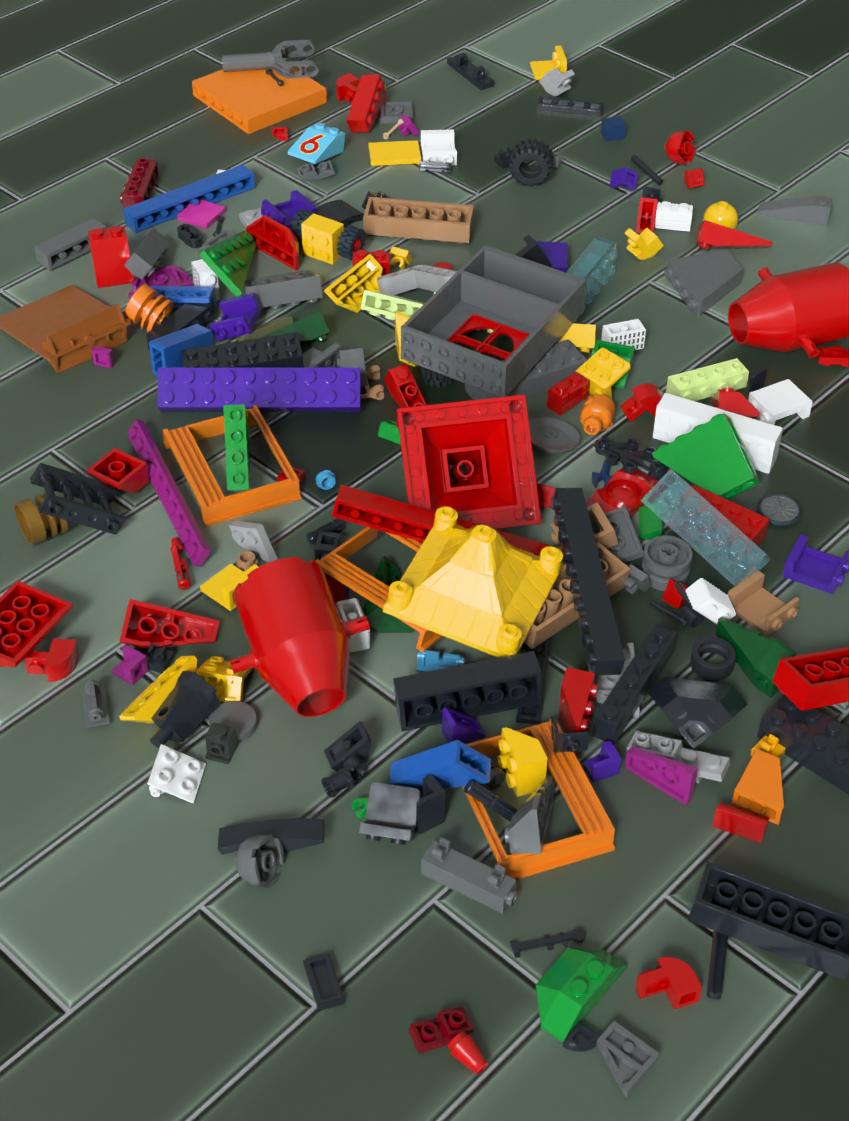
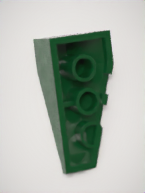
[715,617,796,698]

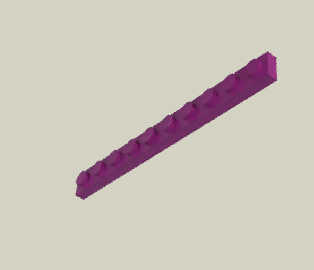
[128,419,211,567]

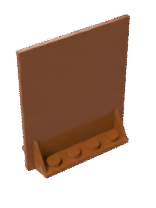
[0,285,131,373]

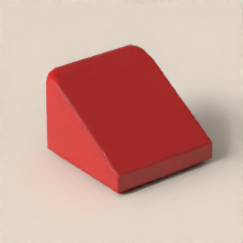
[662,579,689,609]

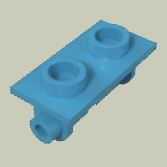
[416,650,466,672]

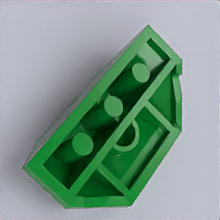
[536,948,627,1043]

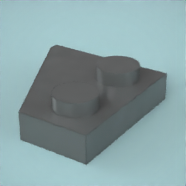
[596,1021,660,1097]

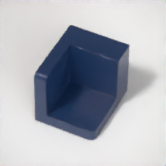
[601,116,626,141]

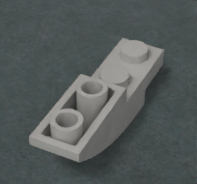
[627,731,730,783]

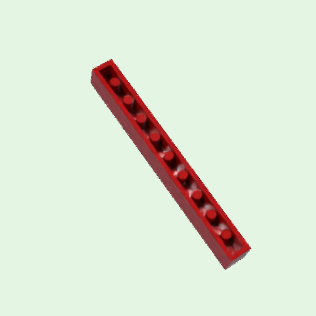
[332,484,553,556]

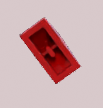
[636,197,658,234]

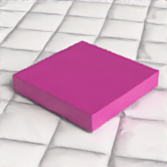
[177,198,226,229]

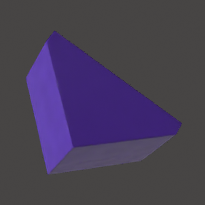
[442,707,486,744]

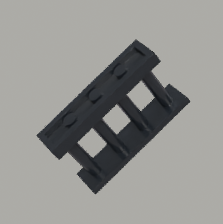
[30,463,126,535]

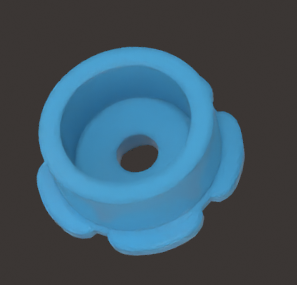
[316,470,336,490]

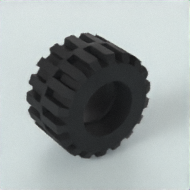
[509,138,554,187]

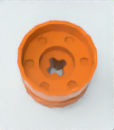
[124,284,174,332]

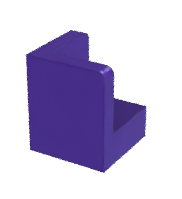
[610,167,638,191]
[583,741,621,783]

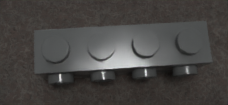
[34,218,106,270]
[124,228,170,280]

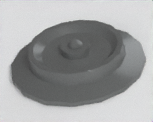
[528,417,581,454]

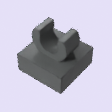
[624,564,651,595]

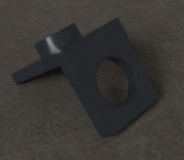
[642,186,663,203]
[748,368,767,396]
[550,716,589,753]

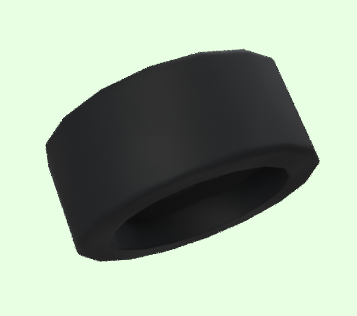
[690,636,736,681]

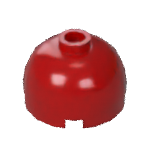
[664,131,696,165]

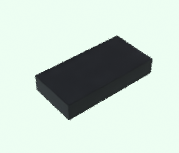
[303,953,344,1011]

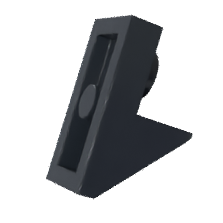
[324,721,371,772]

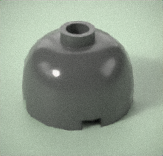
[235,834,284,888]

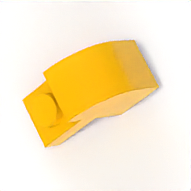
[625,228,664,260]

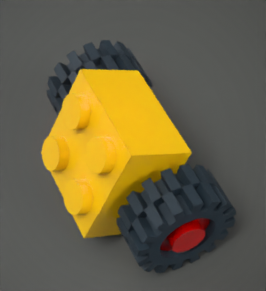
[290,209,366,265]

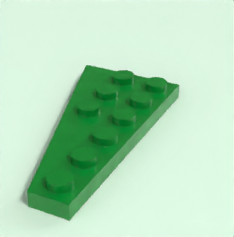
[199,231,256,297]

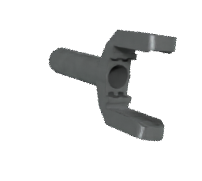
[222,40,319,79]

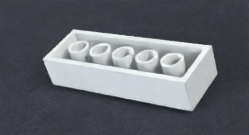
[653,393,783,474]

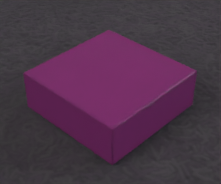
[92,346,115,369]

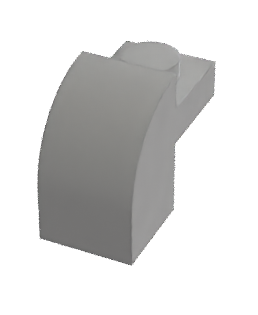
[539,68,575,96]

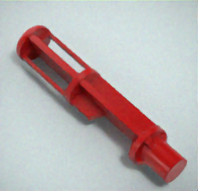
[170,537,191,590]

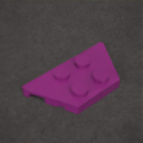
[129,265,194,300]

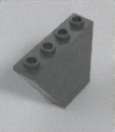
[664,249,743,317]

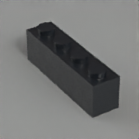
[146,302,215,349]

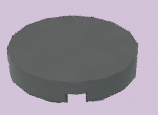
[209,701,257,741]

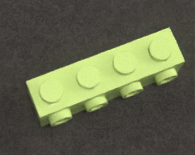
[361,290,425,320]
[666,358,749,401]

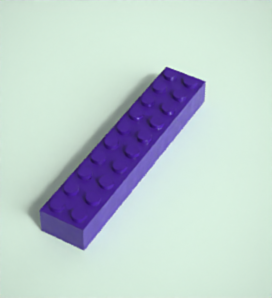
[158,368,361,412]

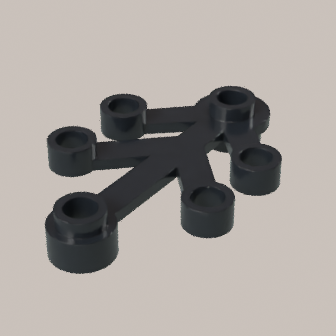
[594,438,666,480]

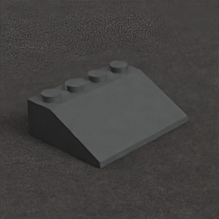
[242,270,323,311]

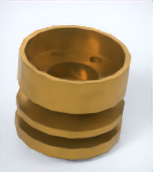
[14,492,68,545]

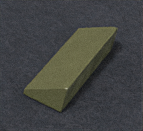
[235,316,293,341]

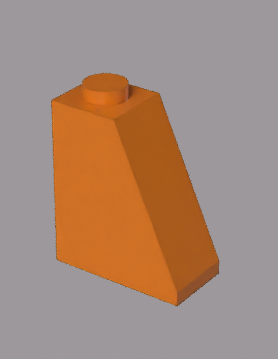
[731,749,784,825]

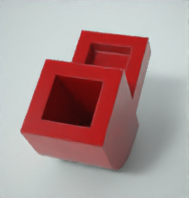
[336,73,360,104]
[620,384,664,422]
[24,638,79,682]
[635,957,702,1009]

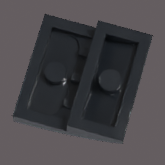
[317,200,364,228]

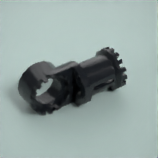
[321,755,368,798]

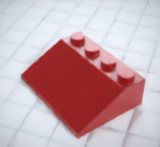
[0,580,73,667]

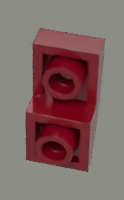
[408,1006,474,1054]

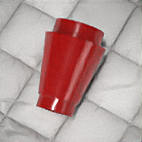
[448,1031,489,1075]

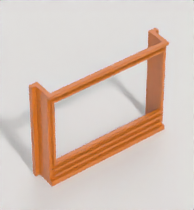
[163,405,302,527]
[316,527,443,653]
[463,719,615,880]

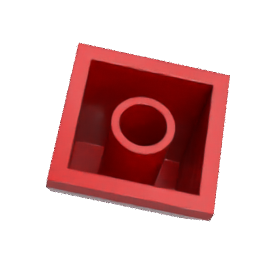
[88,226,134,288]

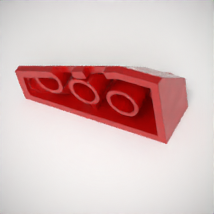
[119,599,219,648]

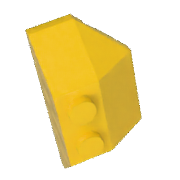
[324,254,382,313]
[119,656,197,723]

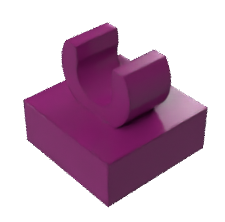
[398,114,419,137]

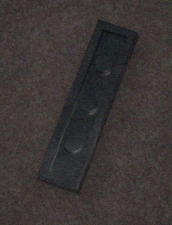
[537,96,603,117]

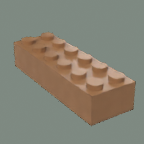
[363,197,474,243]
[524,542,631,649]

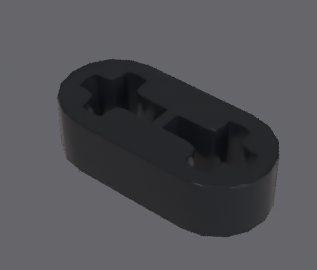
[177,224,203,248]

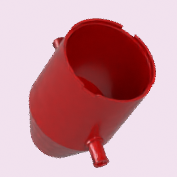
[728,263,849,358]
[229,557,370,717]

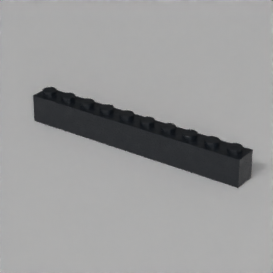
[551,488,625,676]

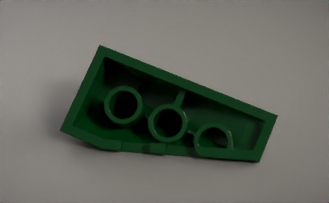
[261,311,330,343]
[364,555,415,633]

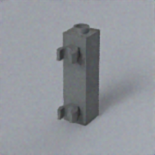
[421,837,518,914]

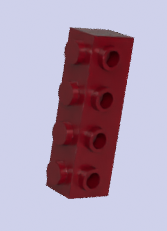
[120,158,159,208]

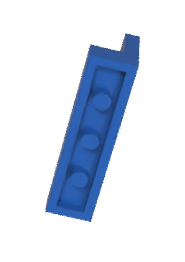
[150,286,217,307]

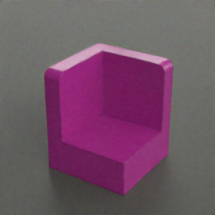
[112,644,149,686]

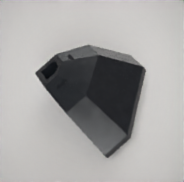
[647,677,748,749]

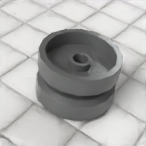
[641,535,693,591]

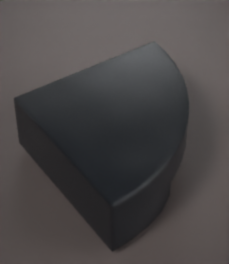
[563,1022,601,1052]

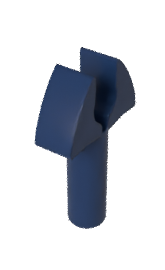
[591,459,612,488]

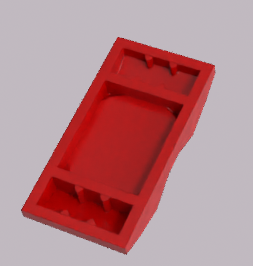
[586,468,663,519]

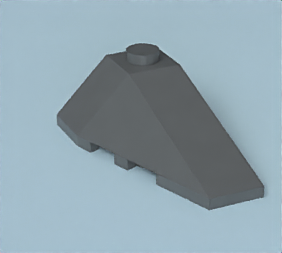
[757,196,833,226]
[505,775,555,854]

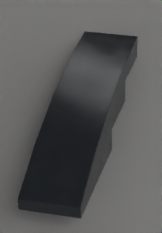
[217,818,325,855]

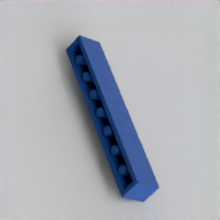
[123,165,255,233]

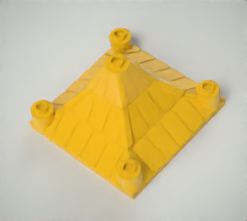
[383,507,563,658]

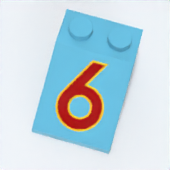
[288,123,345,164]

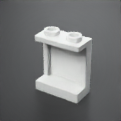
[421,130,457,165]
[748,379,813,425]

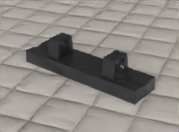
[447,53,494,90]

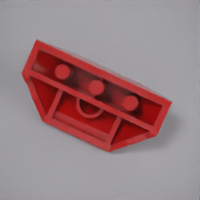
[246,215,299,271]

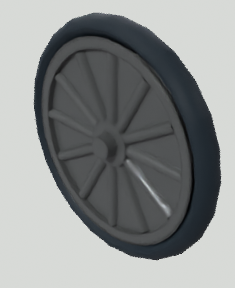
[757,494,802,526]

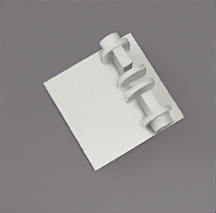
[147,744,206,803]

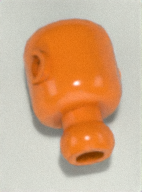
[580,394,616,435]

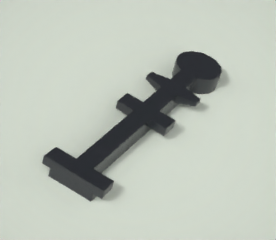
[510,928,586,958]

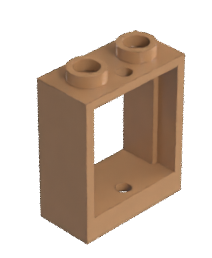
[550,502,618,560]

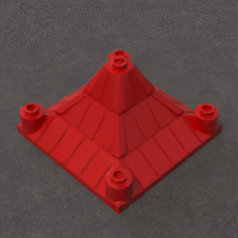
[395,395,541,529]

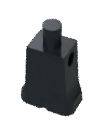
[150,671,220,748]

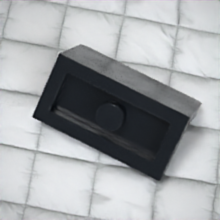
[416,774,445,835]

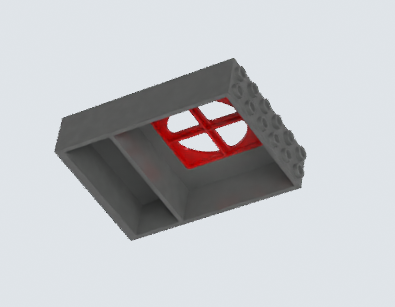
[401,245,586,397]

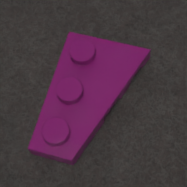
[625,746,698,805]

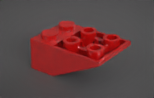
[559,667,598,757]

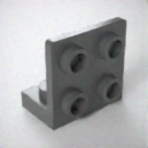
[302,343,341,368]

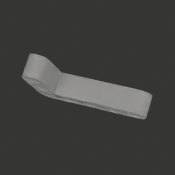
[377,265,458,295]

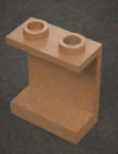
[728,570,800,636]

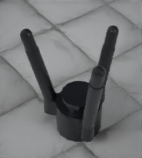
[649,582,705,628]

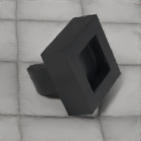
[494,147,512,169]
[146,644,174,673]

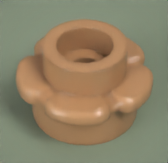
[236,551,258,571]

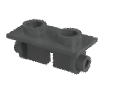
[81,679,110,728]

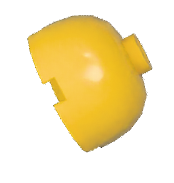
[703,201,738,230]

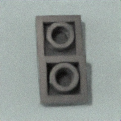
[297,160,336,180]

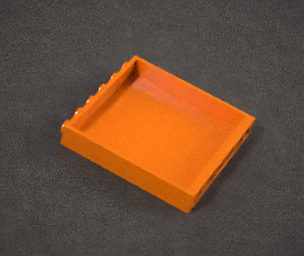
[192,52,327,134]

